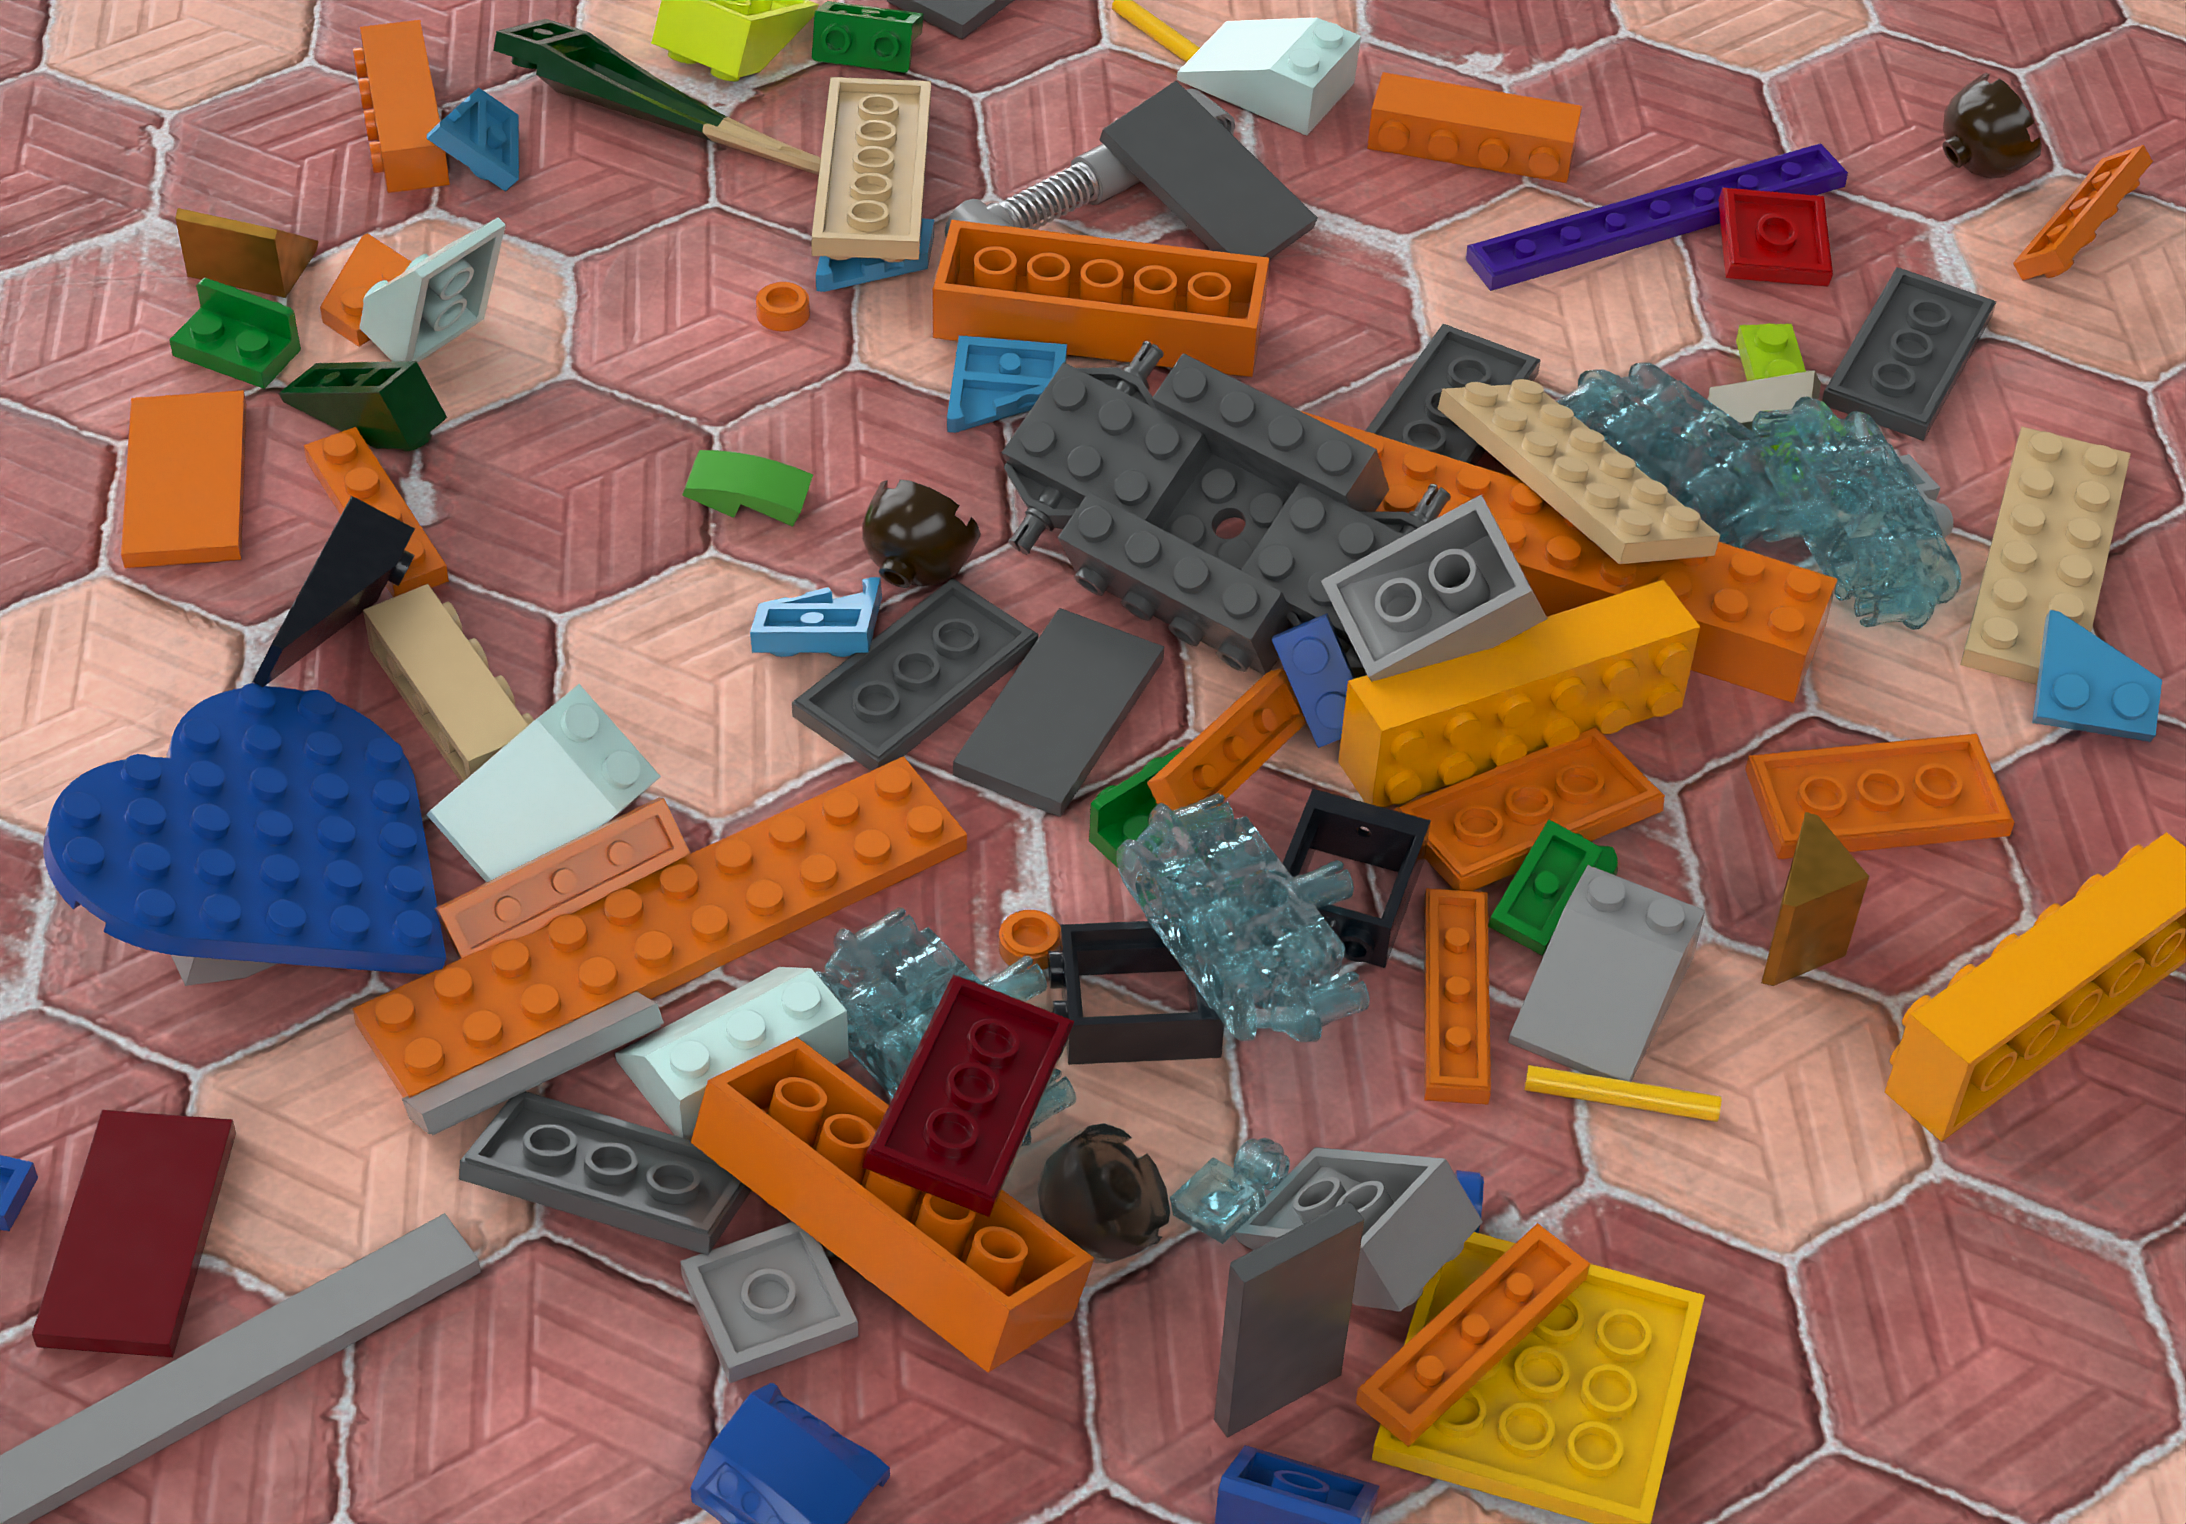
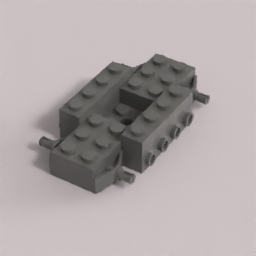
[1001,341,1451,678]

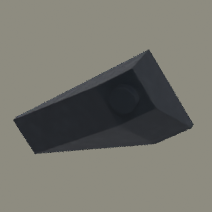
[252,496,415,687]

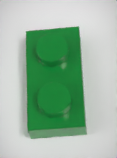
[1488,819,1603,956]

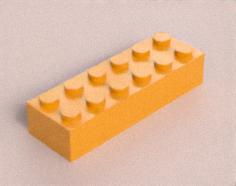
[1338,579,1700,808]
[1885,832,2186,1142]

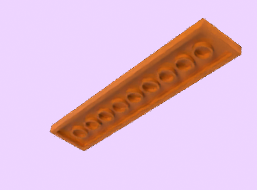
[352,756,967,1098]

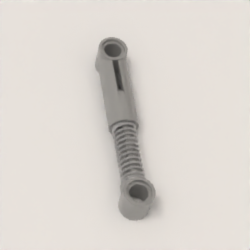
[945,88,1235,238]

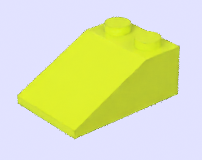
[651,0,819,82]

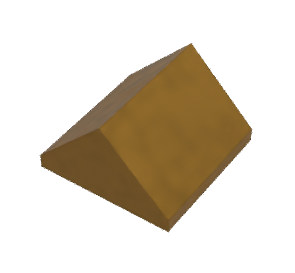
[175,208,319,298]
[1761,812,1870,986]

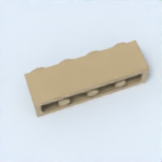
[363,584,534,783]

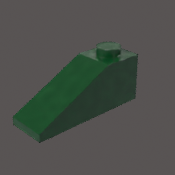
[279,361,448,452]

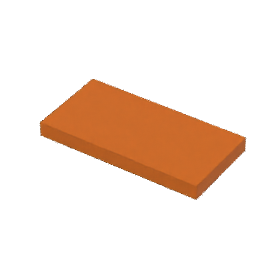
[121,390,247,568]
[1394,727,1665,891]
[1745,733,2015,859]

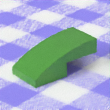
[682,450,813,527]

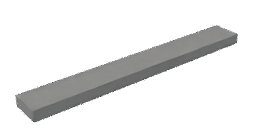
[0,1213,481,1524]

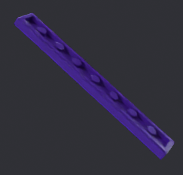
[1465,143,1848,291]

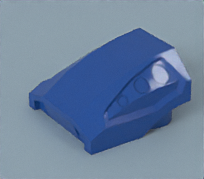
[690,1382,890,1524]

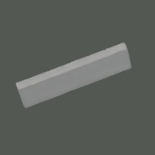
[402,991,664,1135]

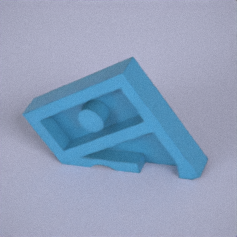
[427,88,519,192]

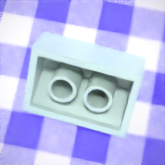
[615,967,849,1140]

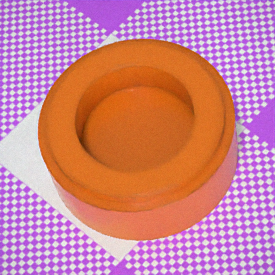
[756,282,810,332]
[999,910,1060,972]

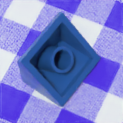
[1215,1445,1380,1524]

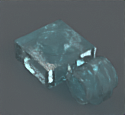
[1170,1138,1290,1244]

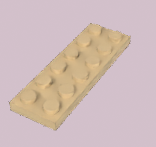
[812,77,931,262]
[1438,379,1720,564]
[1960,426,2131,685]

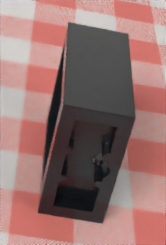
[1266,788,1431,968]
[1048,918,1225,1065]

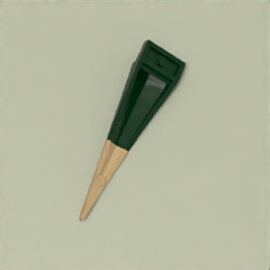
[493,19,821,175]

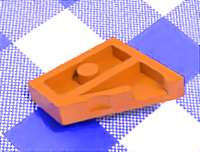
[320,233,411,347]

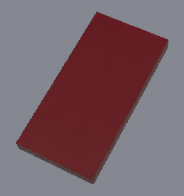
[862,974,1075,1217]
[32,1110,236,1358]

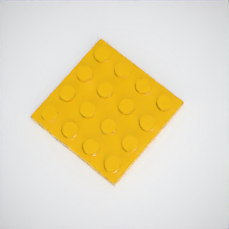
[1372,1232,1705,1524]

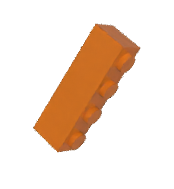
[353,20,450,193]
[1367,72,1582,183]

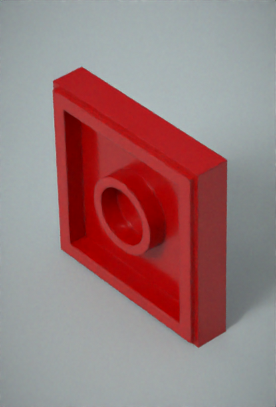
[1718,187,1833,287]

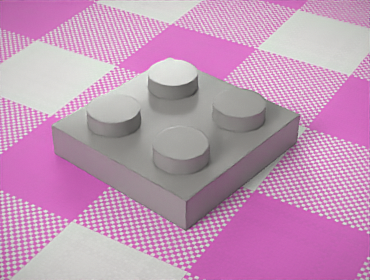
[680,1222,858,1383]

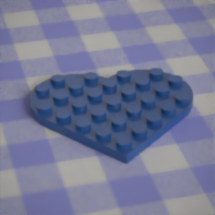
[43,683,446,975]

